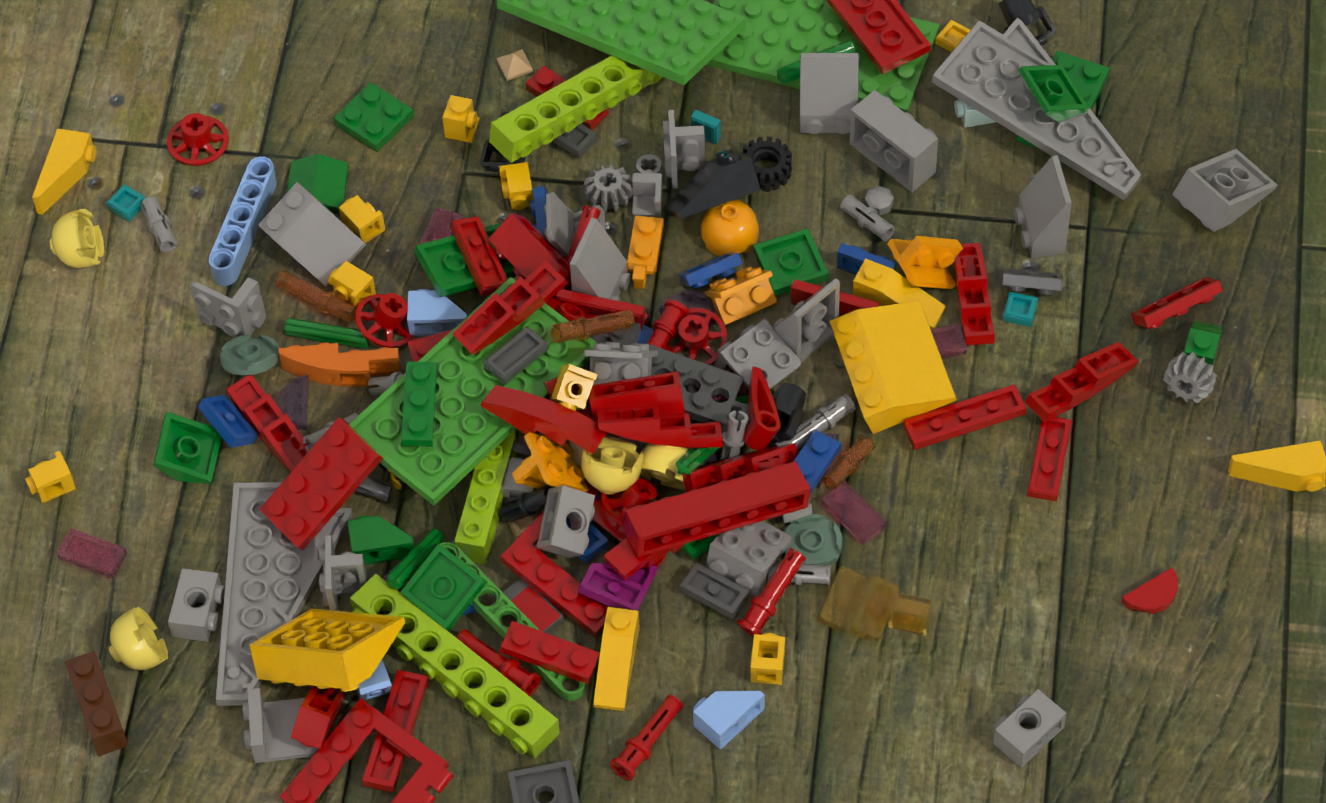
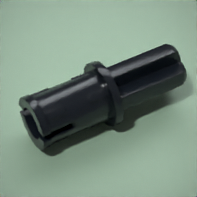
[499,485,551,523]

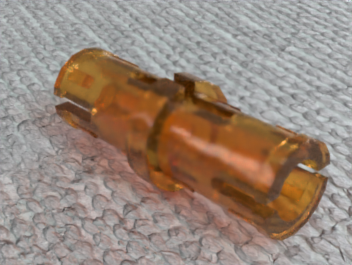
[822,435,875,490]

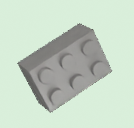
[850,90,938,193]

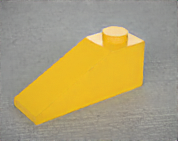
[32,128,97,215]
[853,258,946,332]
[1228,440,1326,492]
[593,607,640,711]

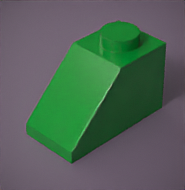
[1184,320,1223,365]
[347,516,414,565]

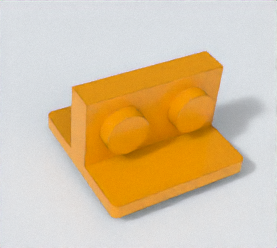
[887,236,963,289]
[703,266,777,325]
[512,432,589,492]

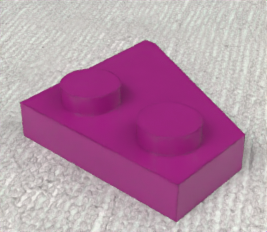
[578,563,659,611]

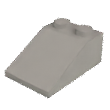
[800,53,859,134]
[1172,149,1277,232]
[1014,155,1072,259]
[258,182,367,288]
[570,217,631,301]
[772,278,840,363]

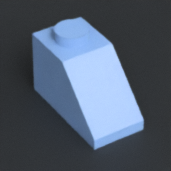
[407,289,467,336]
[356,660,392,701]
[693,691,765,750]

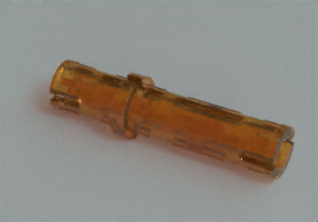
[276,270,357,324]
[551,310,635,343]

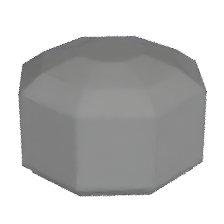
[864,186,894,216]

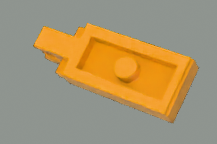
[627,215,664,289]

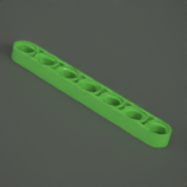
[440,542,585,701]

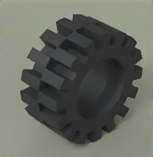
[741,136,792,192]

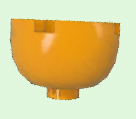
[701,200,759,256]

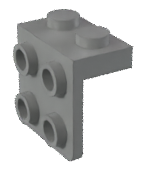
[544,192,605,258]
[190,277,266,337]
[714,319,801,390]
[706,521,792,597]
[242,688,318,763]

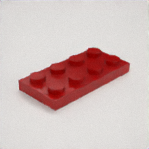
[826,0,931,74]
[259,417,383,550]

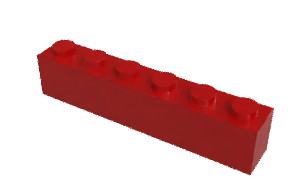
[623,461,811,557]

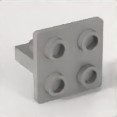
[663,110,705,188]
[584,342,658,385]
[319,535,368,611]

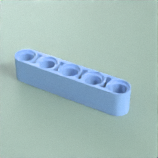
[209,156,277,286]

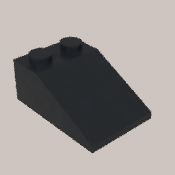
[664,149,761,219]

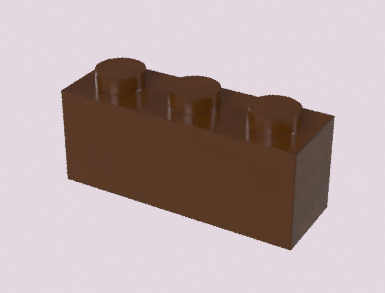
[65,651,129,757]

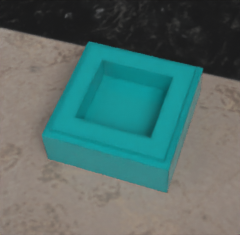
[691,110,721,144]
[106,184,146,222]
[1003,291,1038,327]

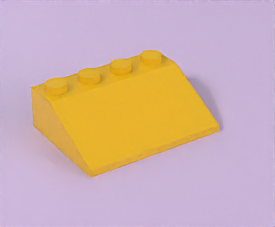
[830,301,957,434]
[249,608,405,692]

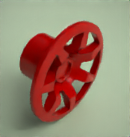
[167,113,229,166]
[355,293,415,348]
[665,308,727,365]
[600,478,657,526]

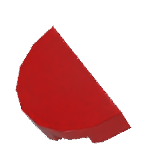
[1121,567,1178,614]

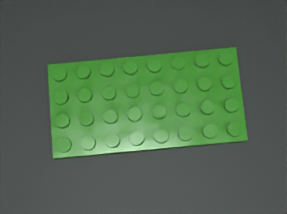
[497,0,746,85]
[706,0,940,113]
[349,277,597,506]

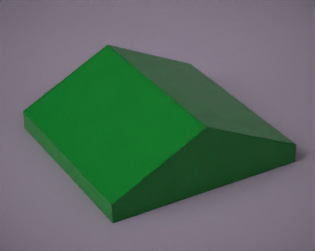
[1018,65,1089,122]
[287,154,348,213]
[153,412,222,484]

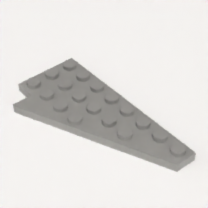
[931,18,1141,200]
[216,482,353,706]

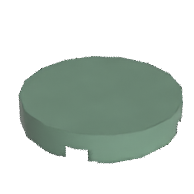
[220,335,279,375]
[783,514,842,566]

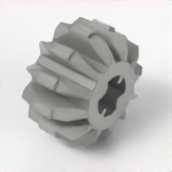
[584,163,633,212]
[1163,352,1217,403]

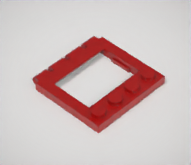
[500,479,666,638]
[280,698,454,803]

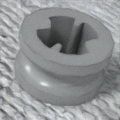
[636,154,662,173]

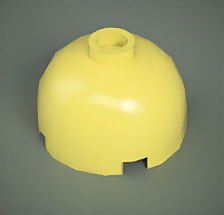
[50,209,104,268]
[581,437,644,494]
[640,443,689,491]
[109,607,168,671]

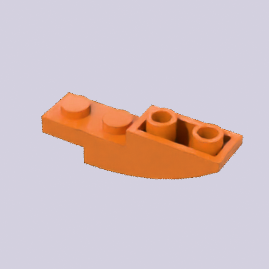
[279,343,401,387]

